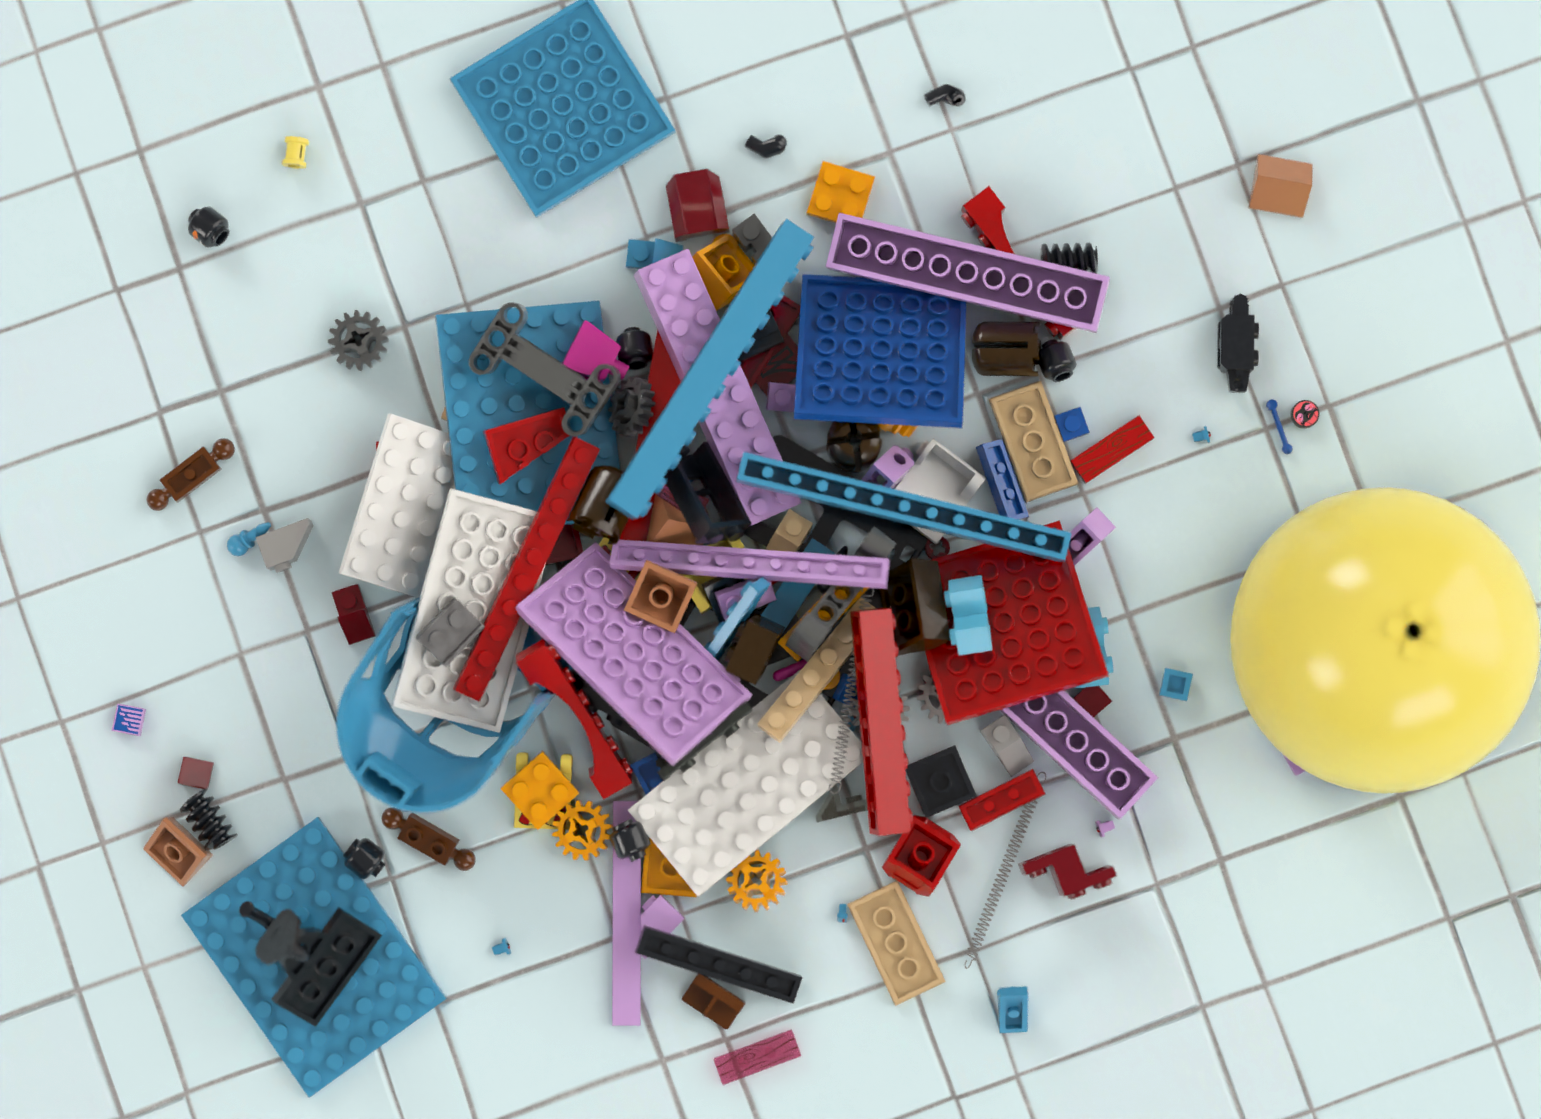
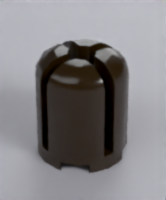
[972,322,1041,376]
[826,421,882,473]
[566,465,629,545]

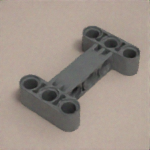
[469,303,621,436]
[785,527,897,662]

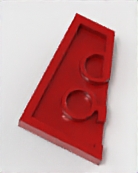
[483,407,570,484]

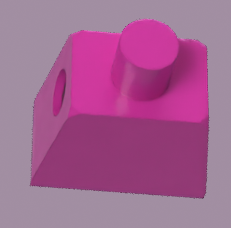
[562,320,629,383]

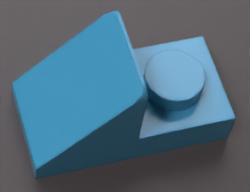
[626,238,684,269]
[997,986,1028,1033]

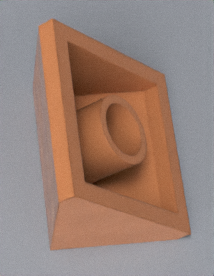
[1248,154,1312,218]
[647,491,711,545]
[624,560,697,633]
[143,817,213,886]

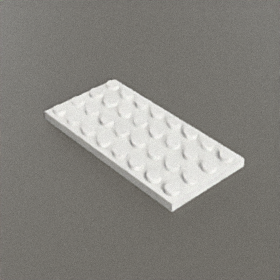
[391,488,546,733]
[628,670,863,897]

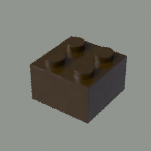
[724,613,785,685]

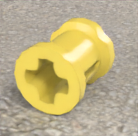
[282,136,309,169]

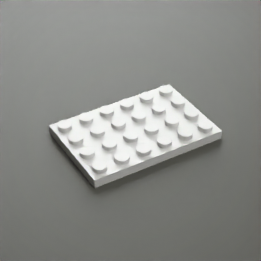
[339,414,455,598]

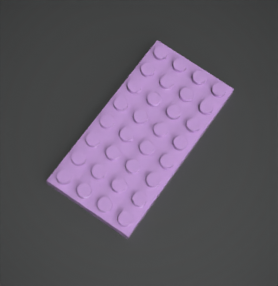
[516,542,752,766]

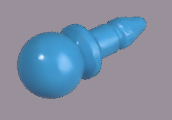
[227,522,271,556]

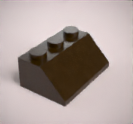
[880,558,951,656]

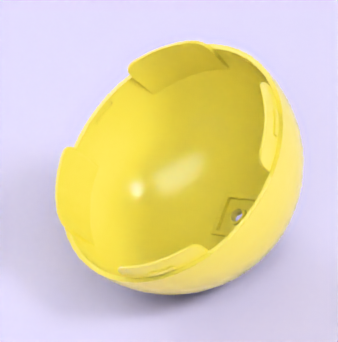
[1230,487,1541,793]

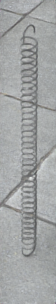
[829,587,874,794]
[965,772,1046,969]

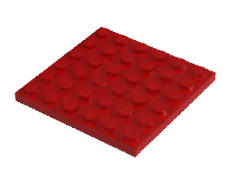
[925,520,1109,726]

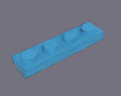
[704,577,771,661]

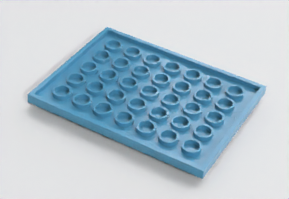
[435,300,620,525]
[181,817,447,1098]

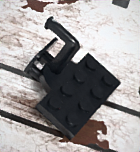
[239,901,382,1027]

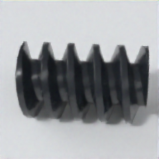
[1040,242,1098,274]
[180,788,238,851]

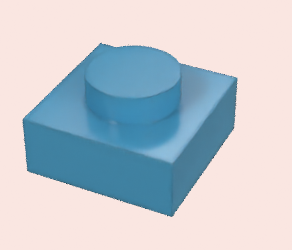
[1159,668,1193,701]

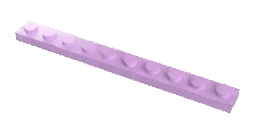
[609,540,890,589]

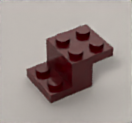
[1018,844,1117,900]

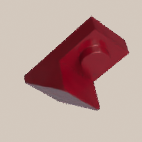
[331,583,376,645]

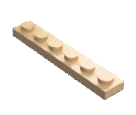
[757,597,875,743]

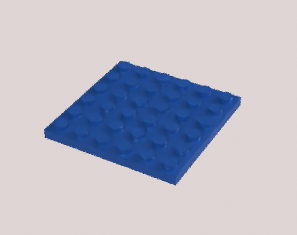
[794,274,966,428]

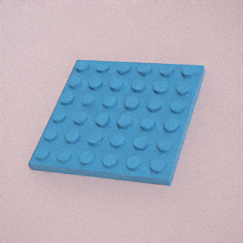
[450,0,676,218]

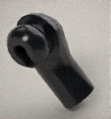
[924,84,966,107]
[745,135,787,158]

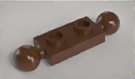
[146,438,235,511]
[381,807,476,871]

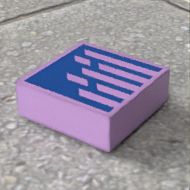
[112,703,146,736]

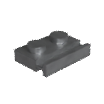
[416,598,485,667]

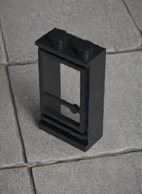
[664,441,752,544]

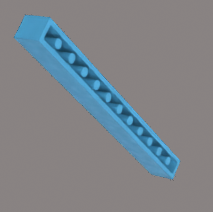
[605,219,814,520]
[736,452,1072,562]

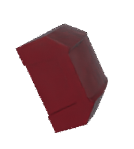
[666,169,729,242]

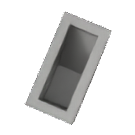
[255,518,313,573]
[980,715,1034,777]

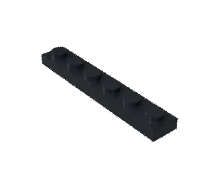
[635,925,803,1004]

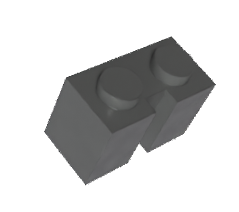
[732,214,772,265]

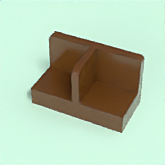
[682,973,746,1029]

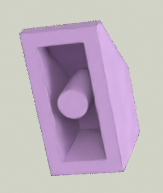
[1068,508,1116,566]
[641,895,685,959]

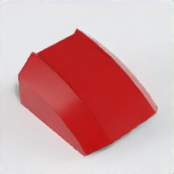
[882,815,961,897]

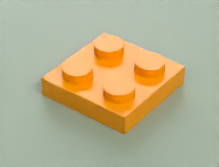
[807,161,875,223]
[501,750,579,830]

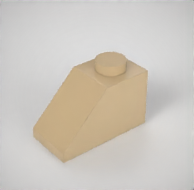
[765,509,813,552]

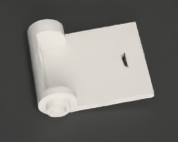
[895,439,986,544]

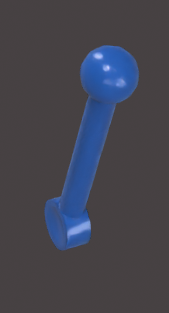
[1266,399,1293,454]

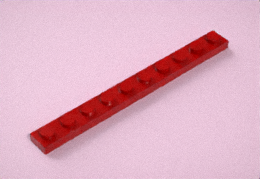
[453,436,600,702]

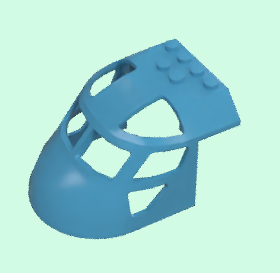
[336,597,573,813]

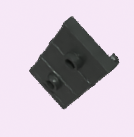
[655,702,753,781]

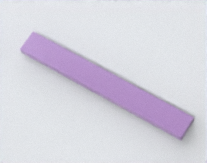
[612,801,641,1026]

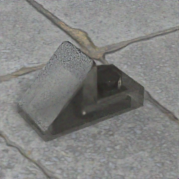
[815,784,867,822]

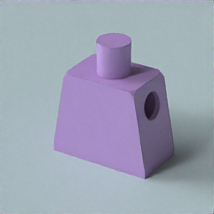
[861,445,914,489]

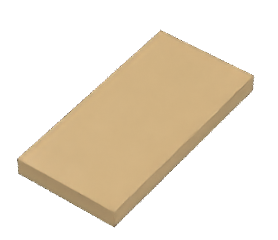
[989,381,1078,503]
[847,880,946,1006]

